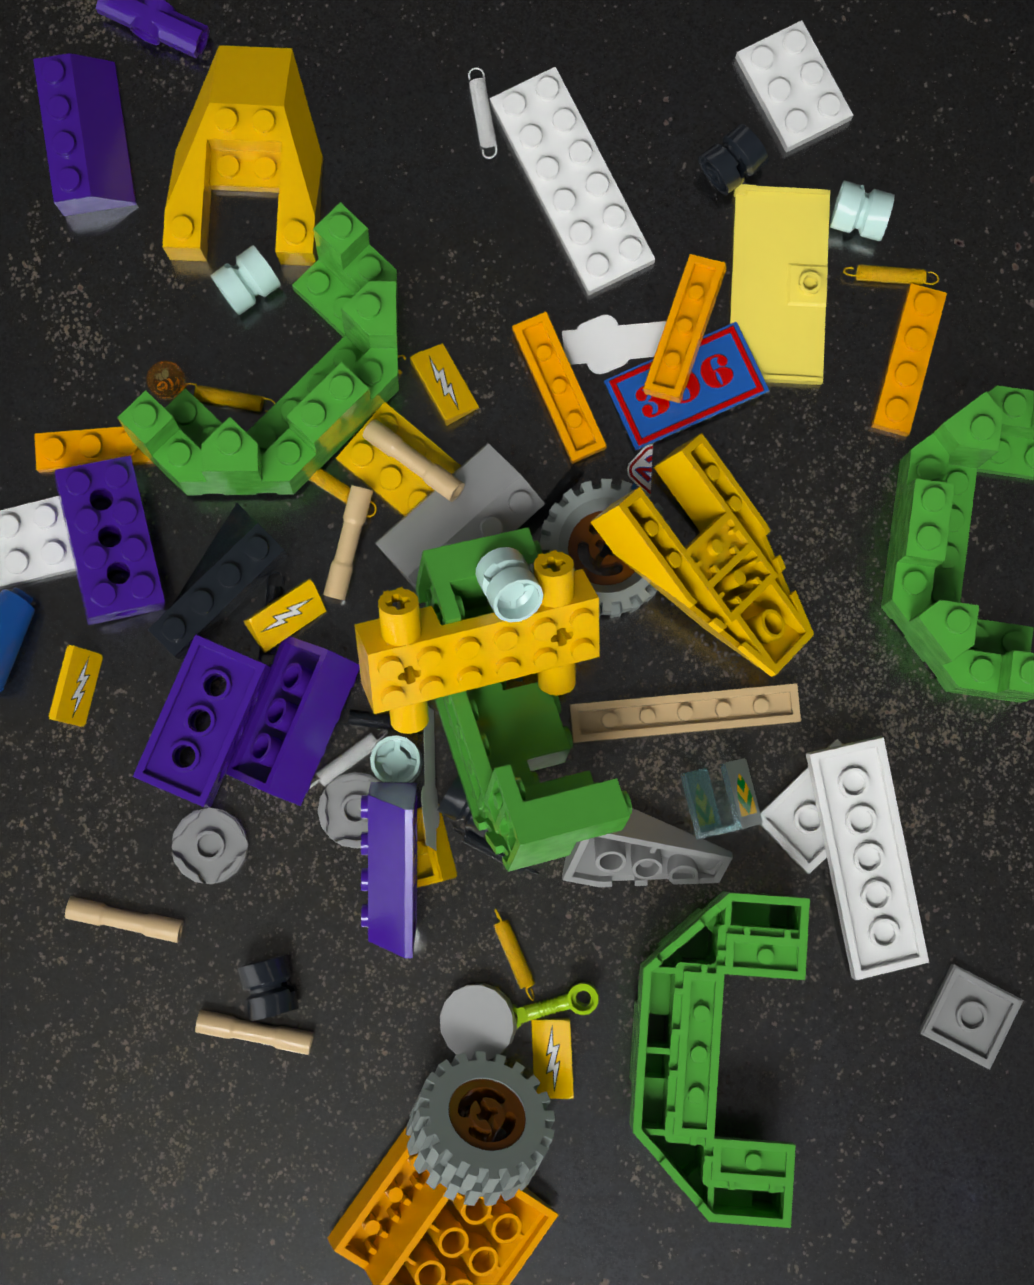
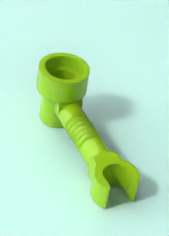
[512,982,599,1030]

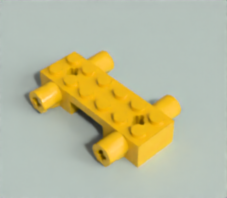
[355,550,599,734]

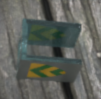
[681,758,763,840]

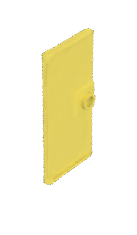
[730,184,830,385]

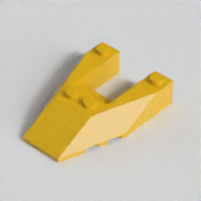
[162,45,323,266]
[591,433,814,677]

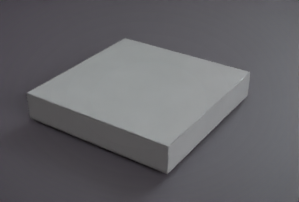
[918,964,1024,1070]

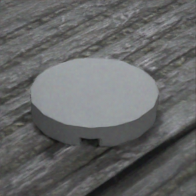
[318,772,381,848]
[172,808,249,884]
[440,983,517,1061]

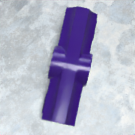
[95,0,210,58]

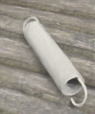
[468,68,497,159]
[309,730,388,789]

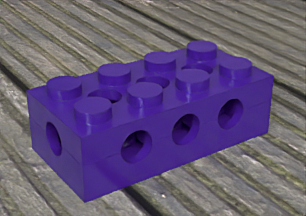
[55,455,165,625]
[133,635,272,808]

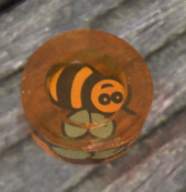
[147,361,186,400]

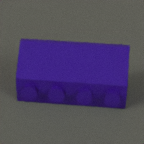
[33,53,137,216]
[226,636,360,806]
[361,782,418,958]

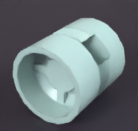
[830,180,895,241]
[210,245,281,315]
[475,547,543,622]
[370,735,423,783]

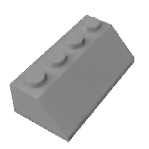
[375,443,545,590]

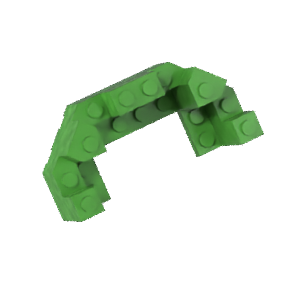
[117,202,399,495]
[881,385,1034,703]
[415,527,632,872]
[629,891,810,1228]

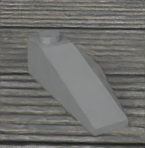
[562,808,733,887]

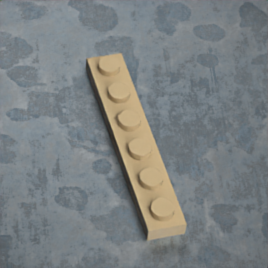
[570,684,801,743]

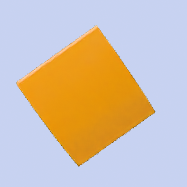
[327,1126,559,1285]

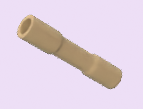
[363,419,465,502]
[323,485,373,600]
[65,896,184,943]
[195,1009,314,1055]

